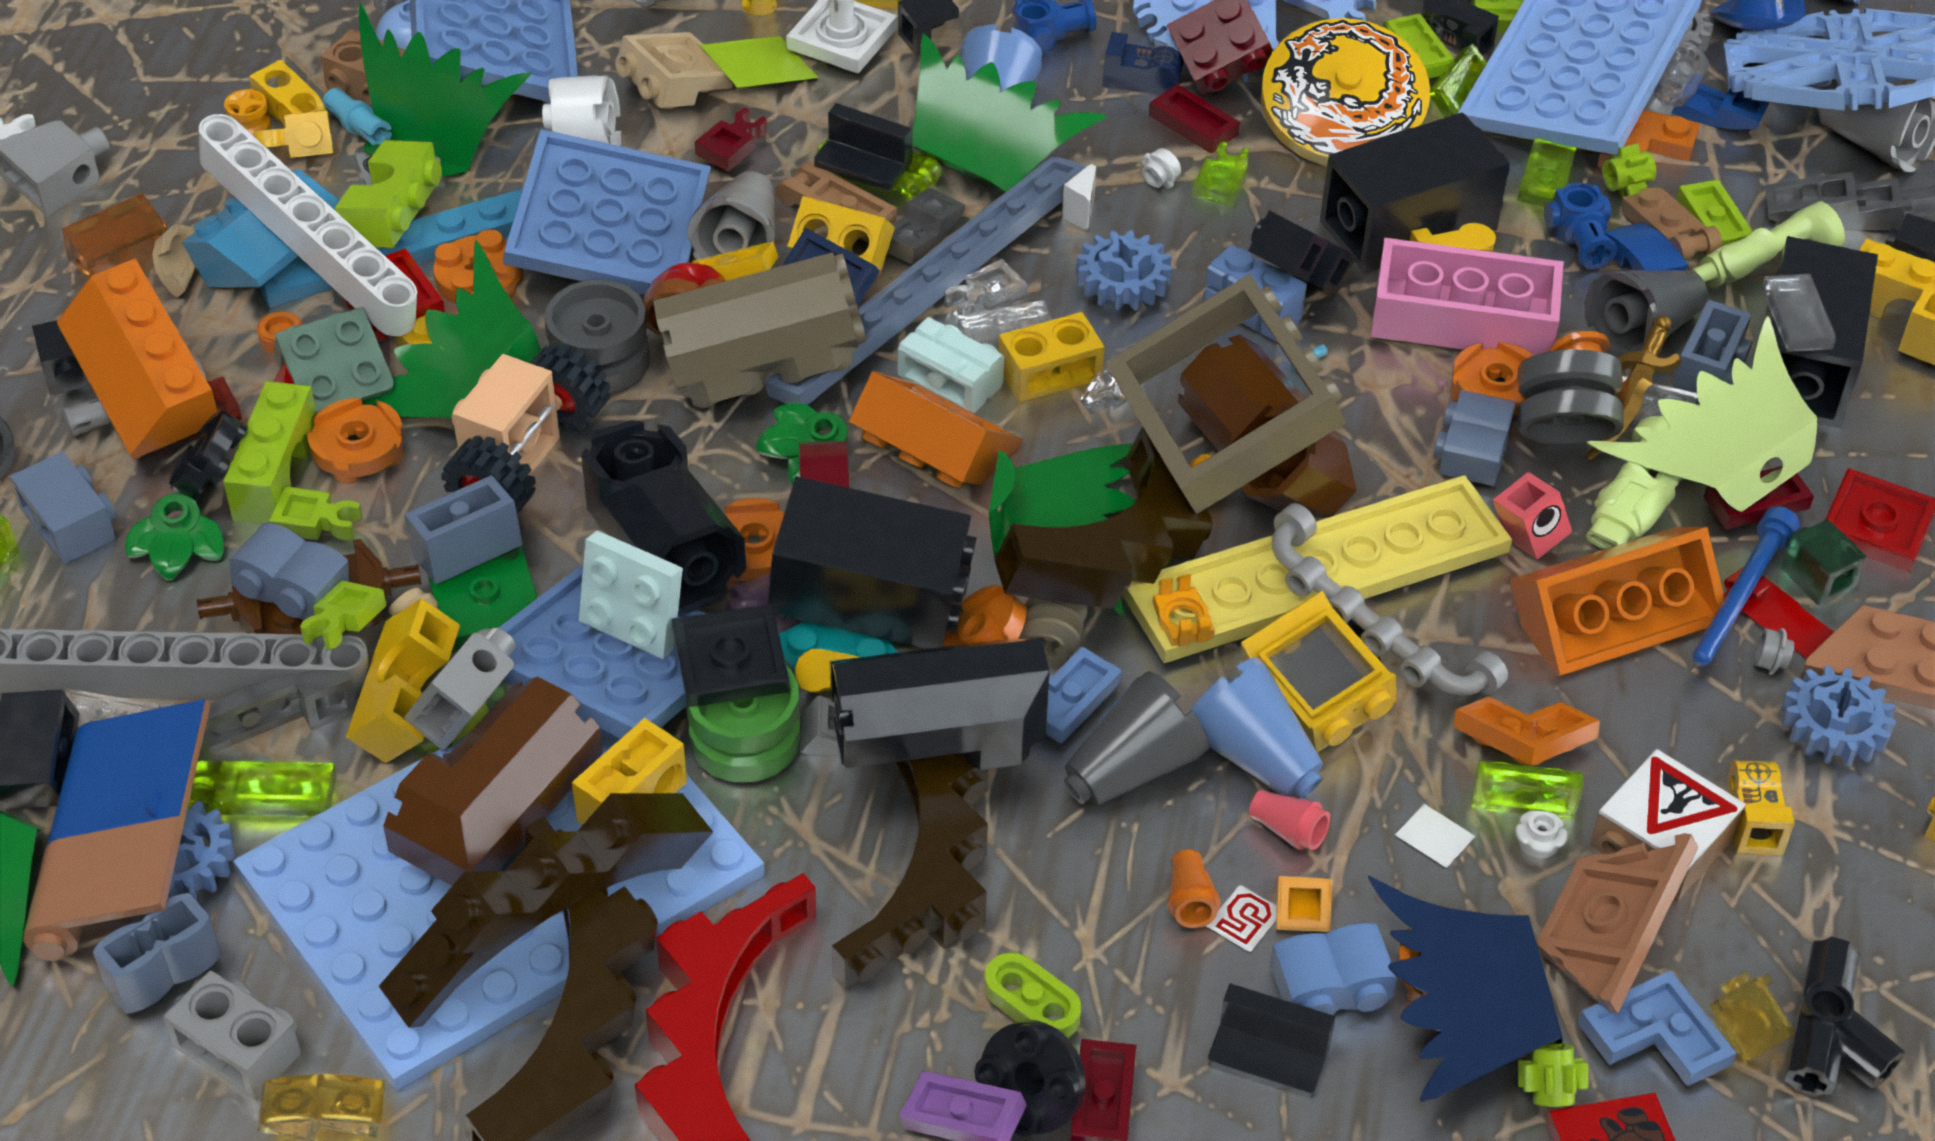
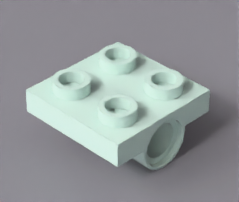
[579,530,683,659]

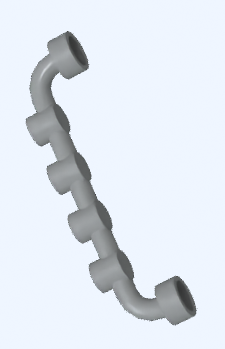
[1272,503,1508,696]

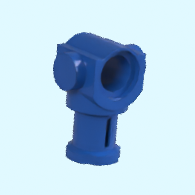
[1012,0,1097,53]
[1544,183,1617,270]

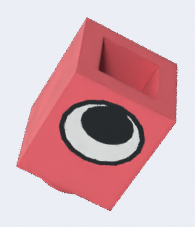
[1493,472,1573,560]

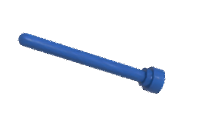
[1692,507,1801,666]

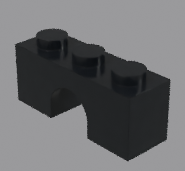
[1248,210,1357,295]

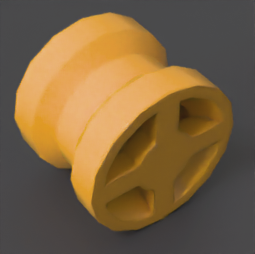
[224,89,272,137]

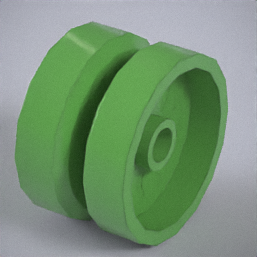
[687,666,800,782]

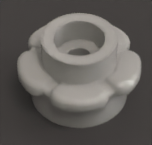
[1754,628,1794,675]

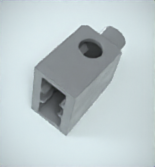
[0,120,109,217]
[403,628,516,751]

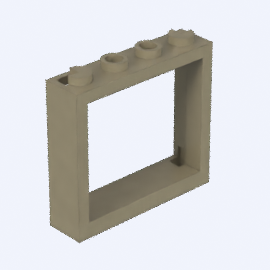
[1105,274,1346,514]

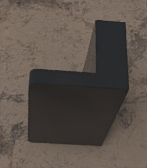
[814,103,913,191]
[1207,983,1336,1099]

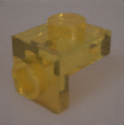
[1709,971,1796,1063]

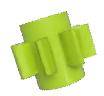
[1602,143,1657,199]
[1518,1042,1589,1107]

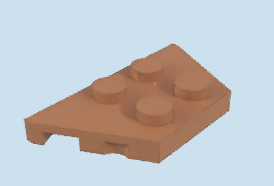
[1801,605,1935,710]
[1536,833,1699,1014]

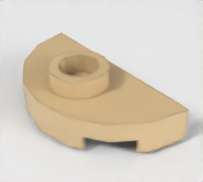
[152,224,196,298]

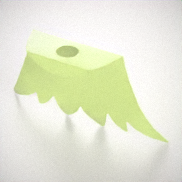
[1587,316,1817,512]

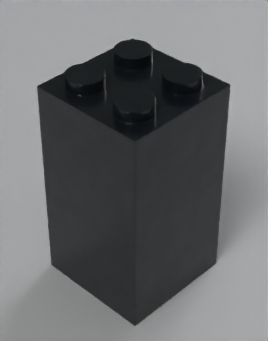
[1320,112,1510,274]
[1764,236,1878,428]
[768,476,977,649]

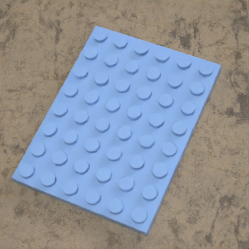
[233,720,765,1092]

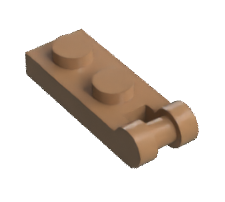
[775,162,896,243]
[1622,187,1722,260]

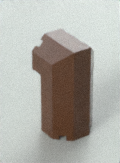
[1178,334,1357,518]
[383,676,603,886]

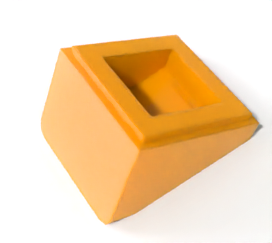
[1275,876,1332,933]

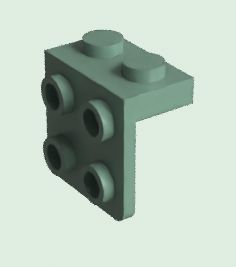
[274,307,393,414]

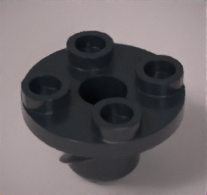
[974,1020,1085,1136]

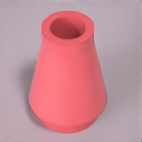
[1249,789,1330,850]

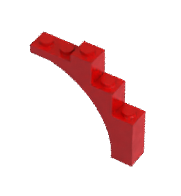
[635,873,817,1141]

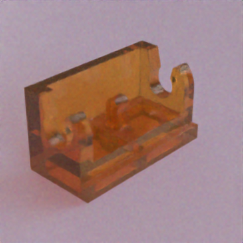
[62,193,167,280]

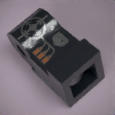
[1421,0,1499,65]

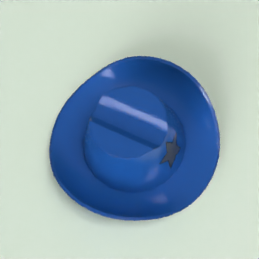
[1710,0,1806,30]

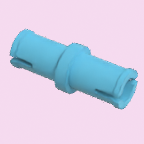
[322,88,392,146]

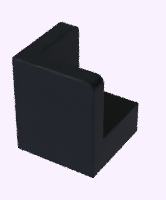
[898,0,959,57]

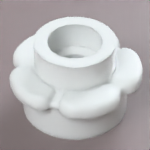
[1142,148,1181,189]
[1515,810,1568,859]

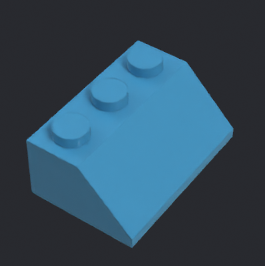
[182,169,340,287]

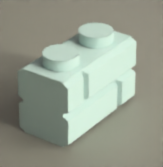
[898,317,1004,414]

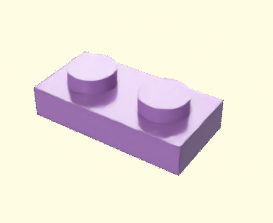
[899,1070,1027,1141]

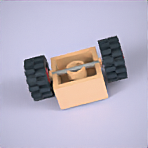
[441,343,611,515]

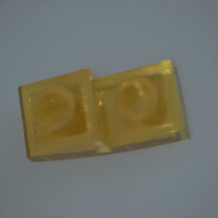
[257,1074,385,1141]

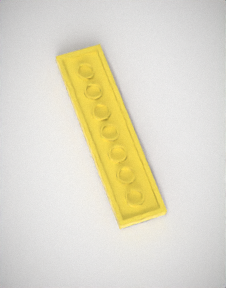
[1122,475,1512,663]

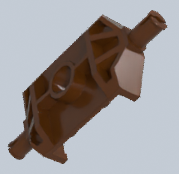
[197,539,422,634]

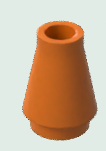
[1168,849,1221,928]

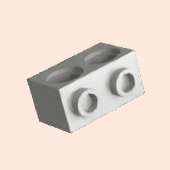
[163,970,302,1101]

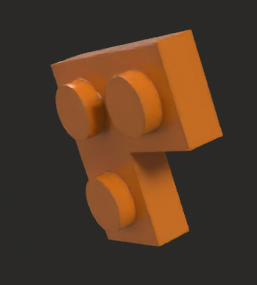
[1598,109,1701,167]
[1453,696,1600,766]

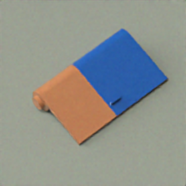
[23,699,210,961]

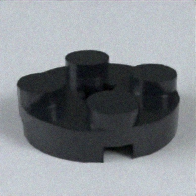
[169,409,248,501]

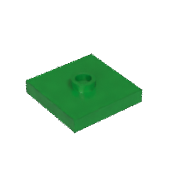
[427,549,538,650]

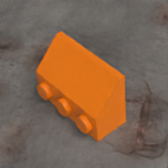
[848,371,1023,488]

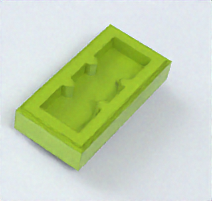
[1383,13,1456,79]

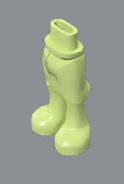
[1690,201,1845,288]
[1586,416,1683,549]

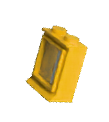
[1241,590,1397,753]

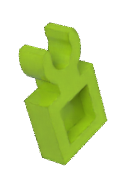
[269,486,363,540]
[300,580,386,650]

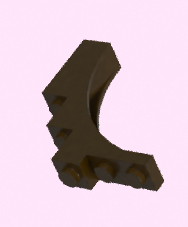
[994,426,1213,609]
[831,753,988,991]
[379,793,713,1028]
[465,817,658,1141]

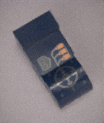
[1102,32,1184,95]

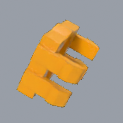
[1153,574,1215,647]

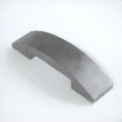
[195,671,357,777]

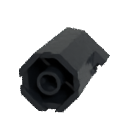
[581,420,746,614]
[829,638,1050,770]

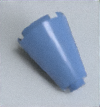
[960,24,1042,92]
[1189,657,1324,799]

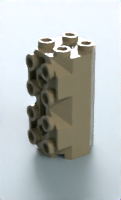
[653,252,867,408]

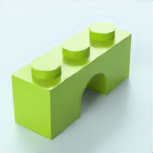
[335,140,442,248]
[223,381,317,524]

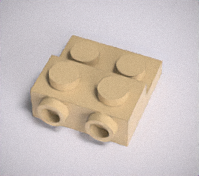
[615,32,733,110]

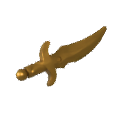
[1585,315,1682,460]

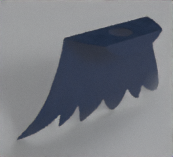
[1368,876,1563,1102]

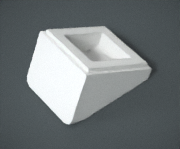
[1062,164,1096,230]

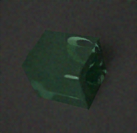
[1780,519,1867,606]

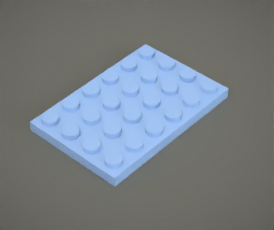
[1457,0,1703,155]

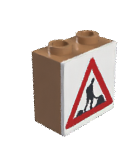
[1590,749,1746,901]

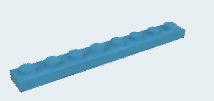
[259,188,523,308]

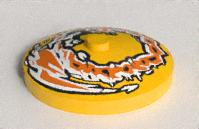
[1261,18,1430,167]

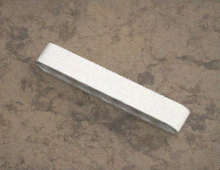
[198,114,417,336]

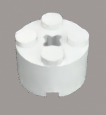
[542,75,621,146]

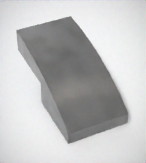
[887,188,966,264]

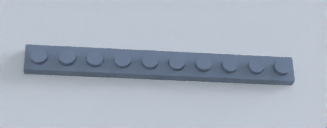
[765,155,1086,405]

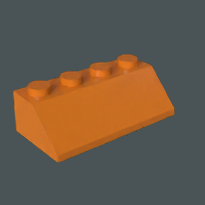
[57,258,217,460]
[1509,527,1725,676]

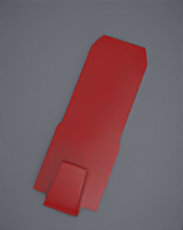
[1723,567,1834,659]

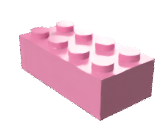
[1370,238,1564,355]

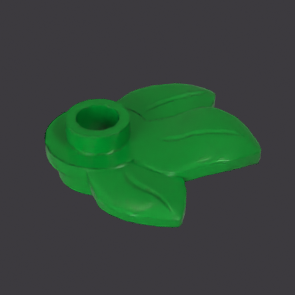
[756,403,848,485]
[125,493,224,582]

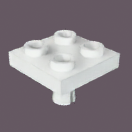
[786,0,897,74]

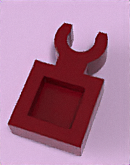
[694,108,767,172]

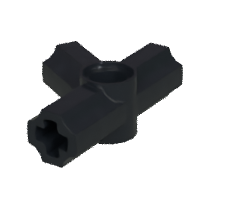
[1784,936,1906,1098]

